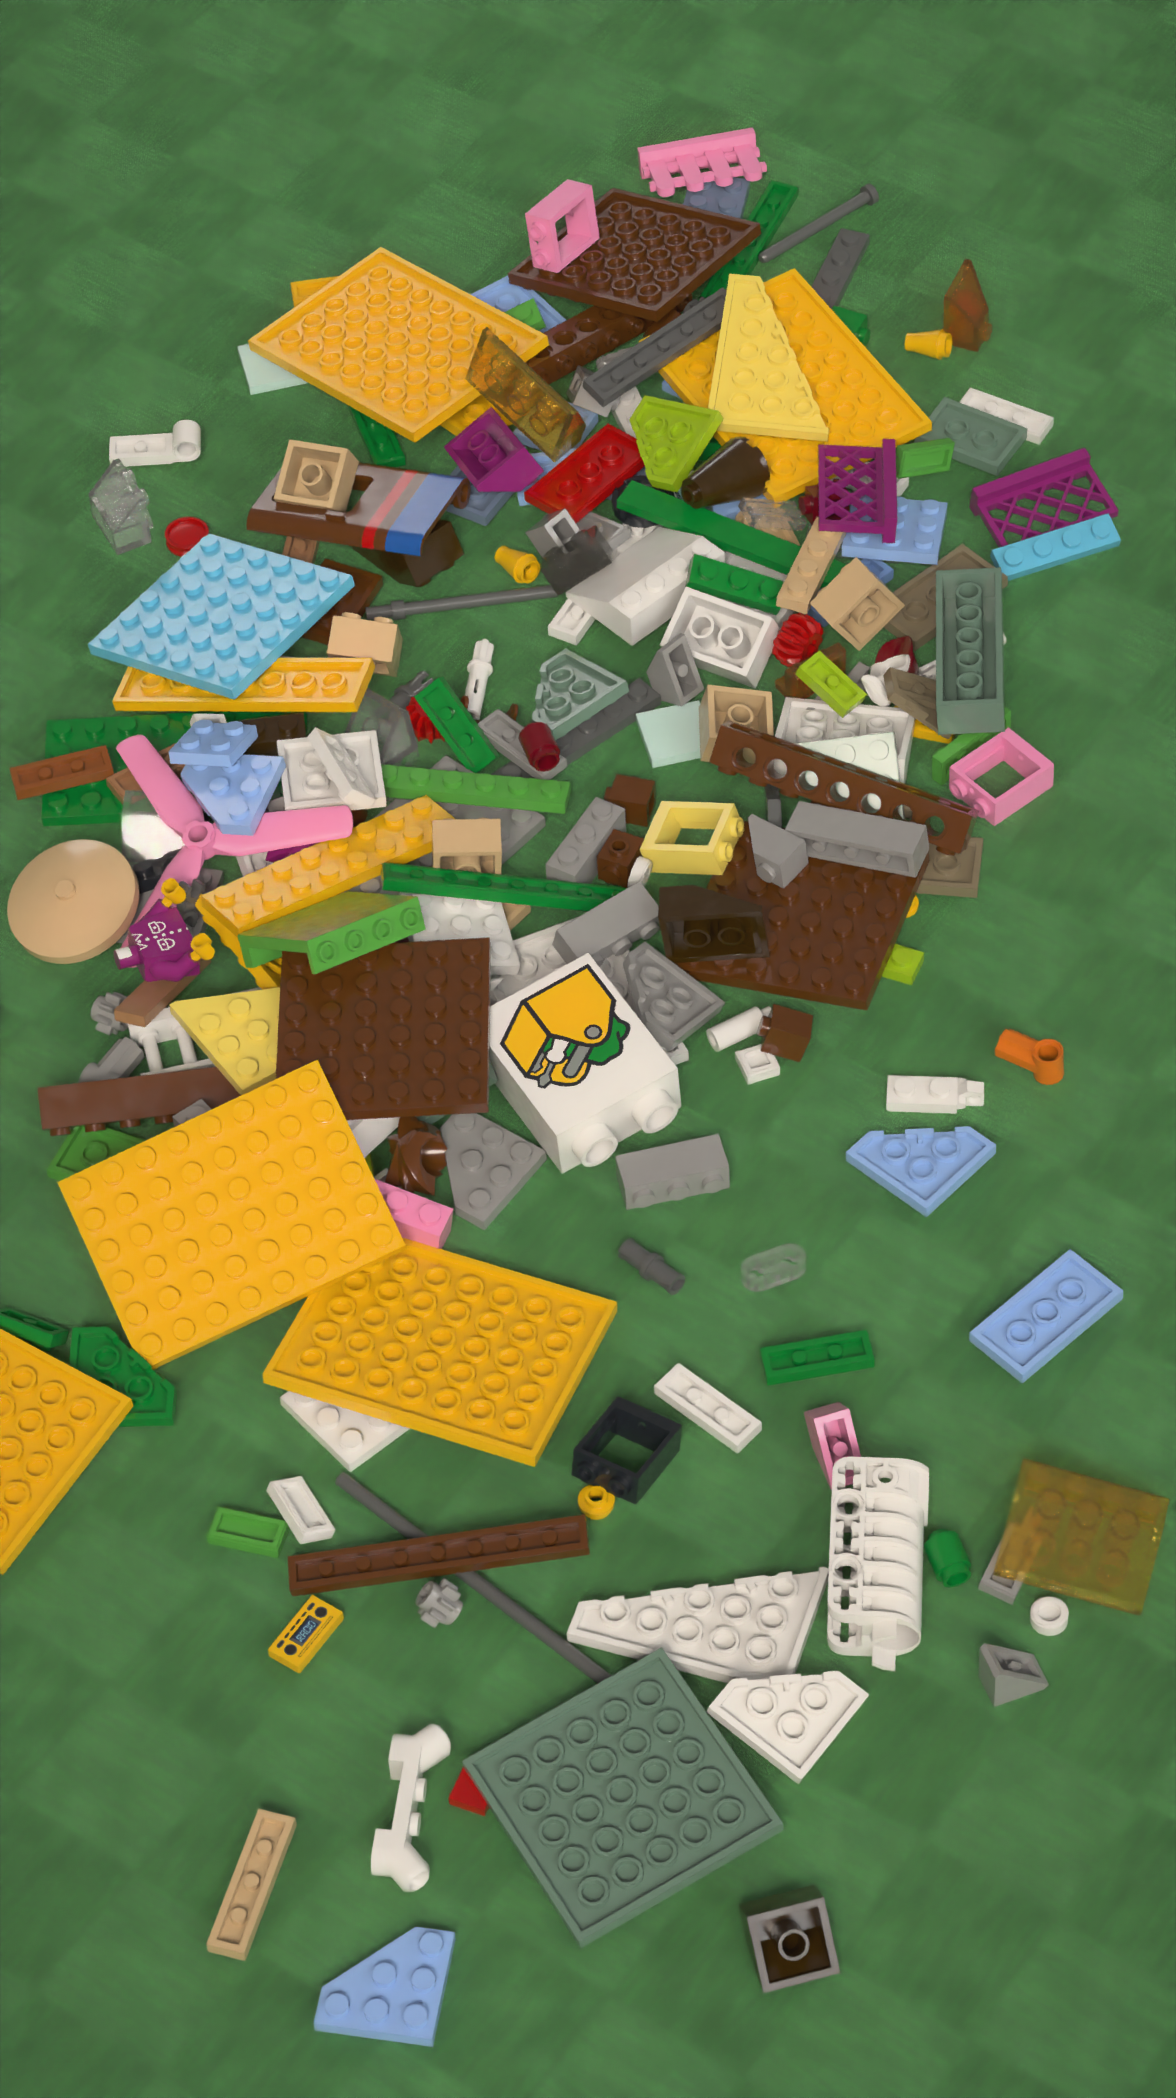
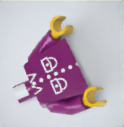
[113,878,215,982]

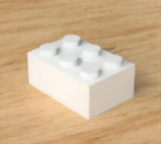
[660,587,780,688]

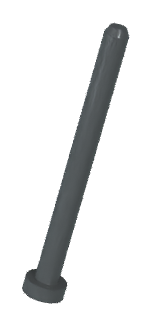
[758,183,879,263]

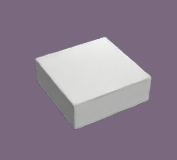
[735,1044,780,1085]

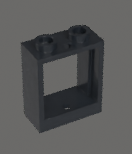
[571,1396,682,1505]

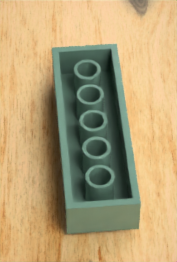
[936,567,1005,735]

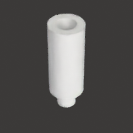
[706,1006,771,1052]

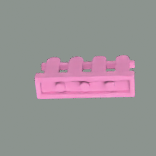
[637,127,767,197]

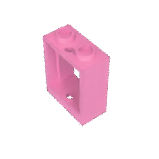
[525,179,600,273]
[949,727,1054,826]

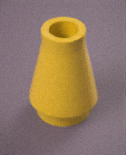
[905,329,953,360]
[494,546,540,584]

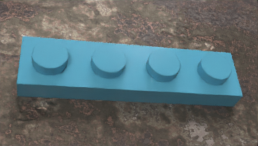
[990,513,1121,581]

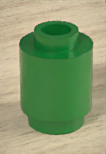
[923,1529,972,1588]

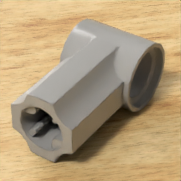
[78,1037,144,1083]

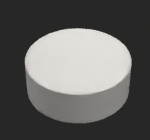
[628,856,653,888]
[1030,1596,1069,1636]

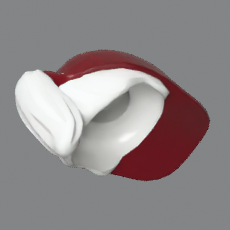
[861,636,919,707]

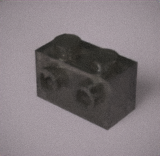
[541,525,613,596]

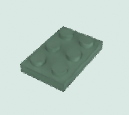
[914,397,1027,476]

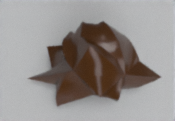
[385,1116,448,1196]

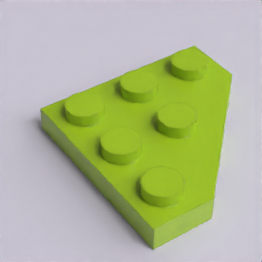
[629,395,724,492]

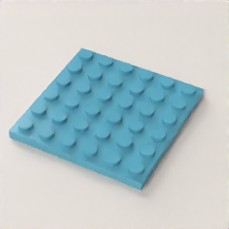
[88,534,355,700]

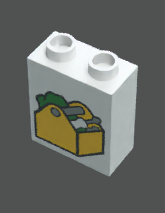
[489,953,682,1174]

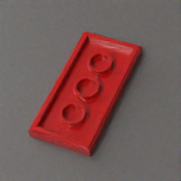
[524,423,645,523]

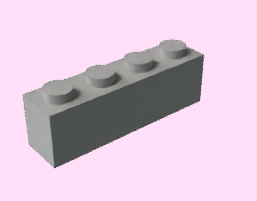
[785,801,929,878]

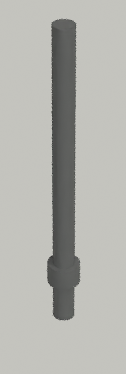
[365,584,558,620]

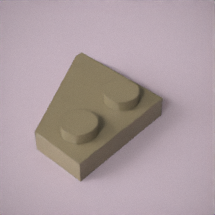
[883,667,952,739]

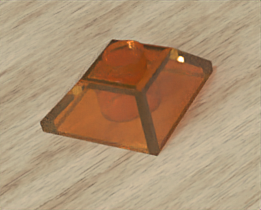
[943,258,992,352]

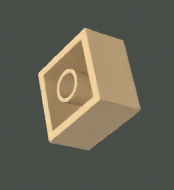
[273,439,359,512]
[810,557,905,651]
[327,612,403,677]
[699,685,774,764]
[432,818,502,875]

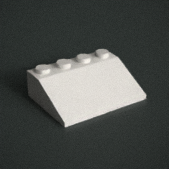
[566,527,725,646]
[774,697,916,784]

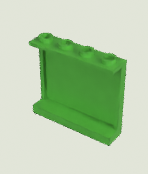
[238,891,426,974]

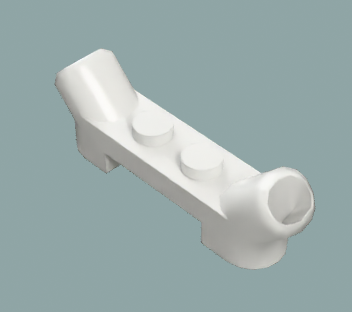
[371,1724,451,1892]

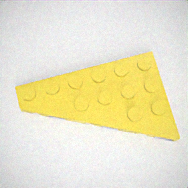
[708,274,829,442]
[169,987,280,1095]

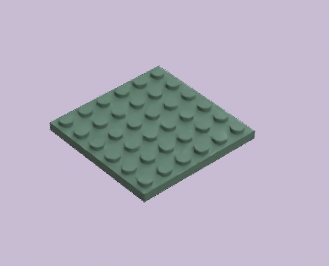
[462,1647,784,1949]

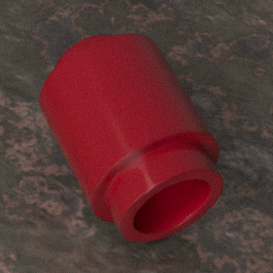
[518,722,560,772]

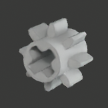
[90,992,128,1036]
[415,1578,463,1628]

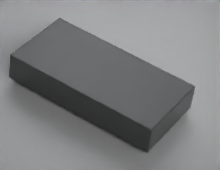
[764,784,782,828]

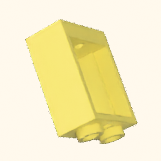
[640,801,744,875]

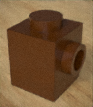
[604,774,656,827]
[597,829,644,888]
[757,1004,813,1062]

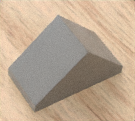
[979,1643,1049,1707]

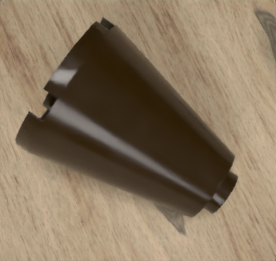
[681,437,770,509]

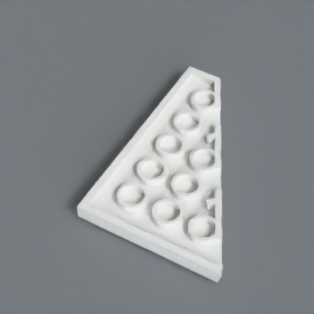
[567,1567,829,1683]

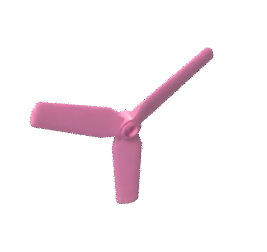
[116,735,353,968]

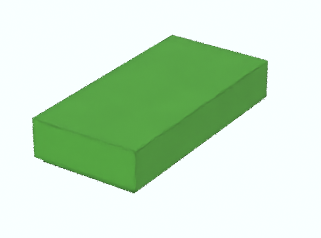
[896,438,955,479]
[206,1506,290,1559]

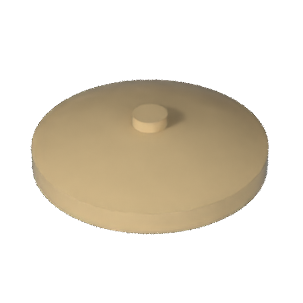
[7,839,139,964]

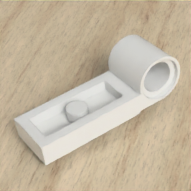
[109,420,201,467]

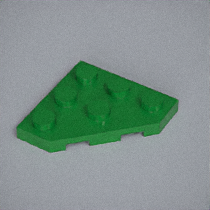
[69,1327,177,1427]

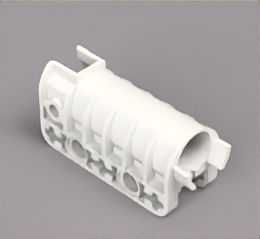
[827,1456,929,1671]

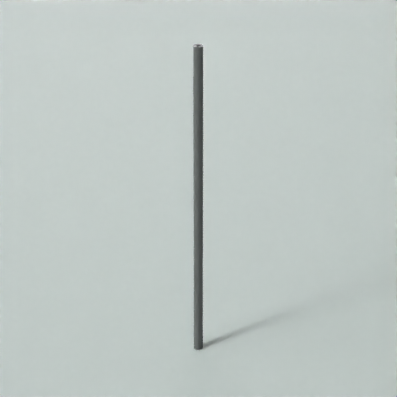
[335,1472,612,1684]

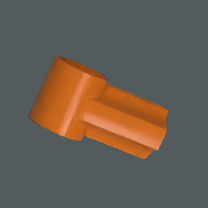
[995,1029,1064,1085]

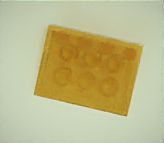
[465,327,586,463]
[993,1458,1170,1616]

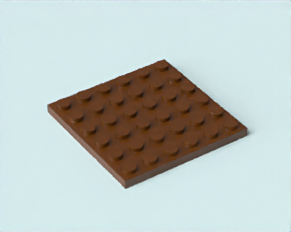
[508,188,761,322]
[674,821,930,1011]
[276,937,491,1120]

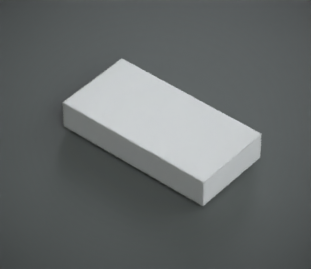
[266,1476,336,1544]

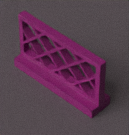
[818,439,898,543]
[969,448,1119,548]

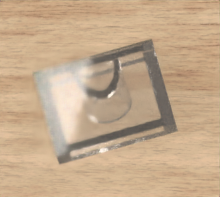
[344,688,418,765]

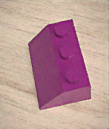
[444,407,544,492]

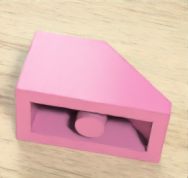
[804,1402,861,1490]

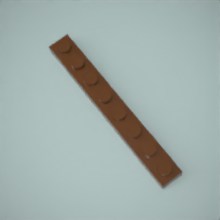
[287,1514,590,1597]

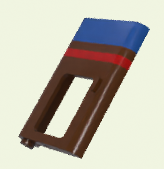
[246,462,471,556]

